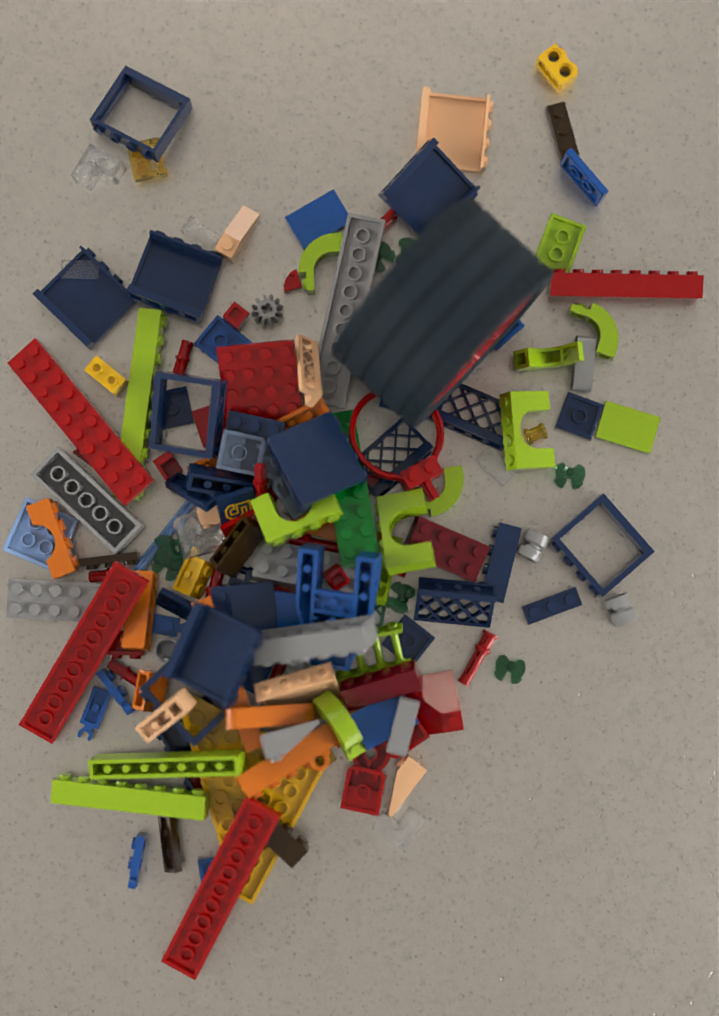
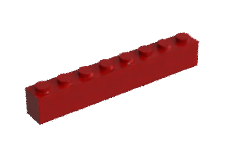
[547,269,704,299]

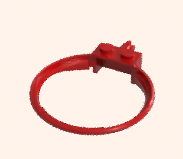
[349,391,444,502]

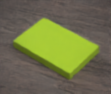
[536,213,587,273]
[594,401,661,454]

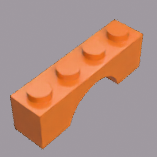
[26,498,80,579]

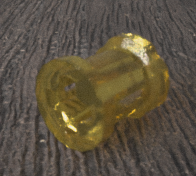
[524,422,548,445]

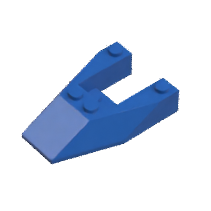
[295,543,382,671]

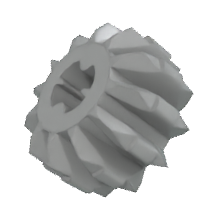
[252,294,283,327]

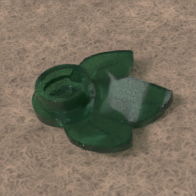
[153,535,188,572]

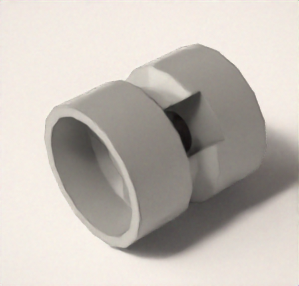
[516,528,550,563]
[604,592,637,627]
[154,637,178,663]

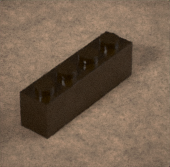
[234,796,309,868]

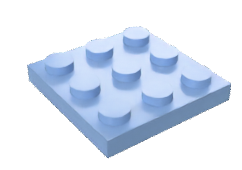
[2,497,79,570]

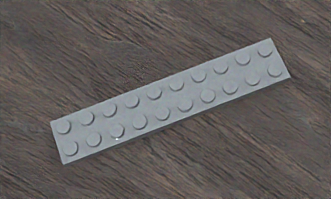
[318,213,386,409]

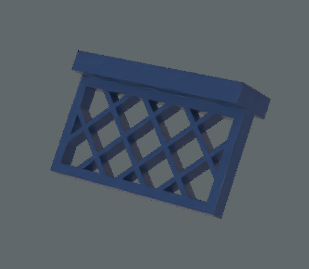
[432,383,504,452]
[362,418,434,500]
[414,577,497,628]

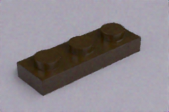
[545,101,579,162]
[79,552,140,570]
[158,816,183,873]

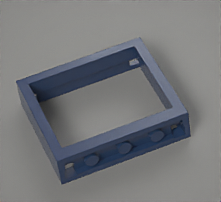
[90,65,193,162]
[148,371,228,459]
[549,493,655,597]
[139,661,230,747]

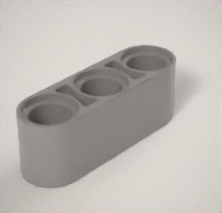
[571,336,596,392]
[386,696,420,757]

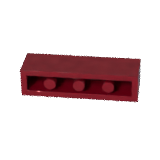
[340,660,423,711]

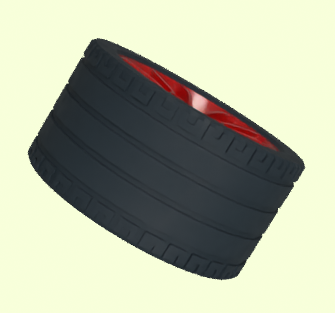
[333,198,553,427]

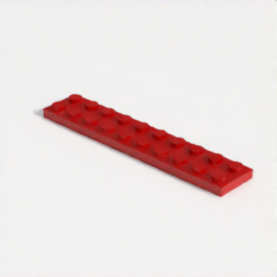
[7,338,155,506]
[19,561,150,744]
[161,796,282,980]

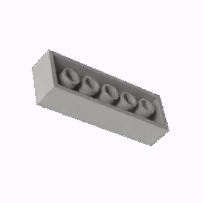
[30,447,145,554]
[252,539,356,593]
[6,578,101,622]
[253,615,378,667]

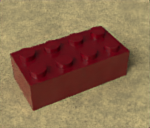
[403,516,490,582]

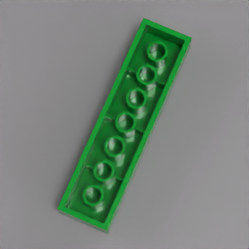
[332,410,380,569]

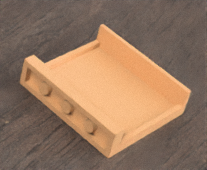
[416,87,493,174]
[253,662,346,732]

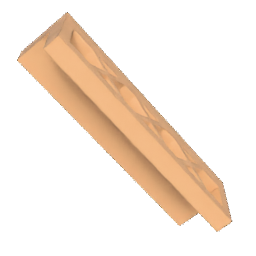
[296,334,322,408]

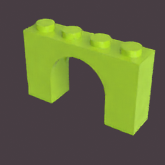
[499,391,556,471]
[374,488,436,575]
[250,493,343,547]

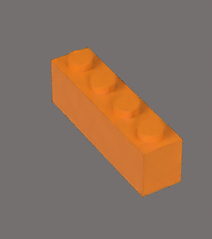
[120,570,159,651]

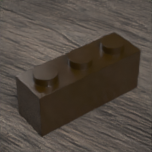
[210,514,264,578]

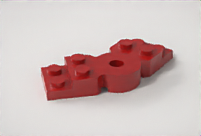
[340,716,430,816]

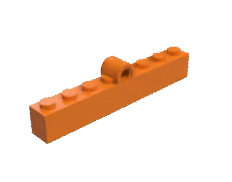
[235,706,365,800]

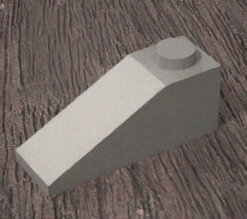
[259,719,319,763]

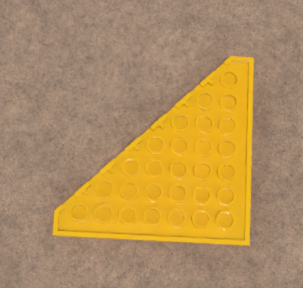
[182,691,323,905]

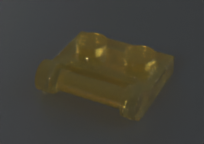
[127,138,168,182]

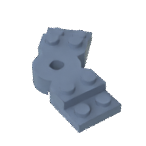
[216,429,312,520]

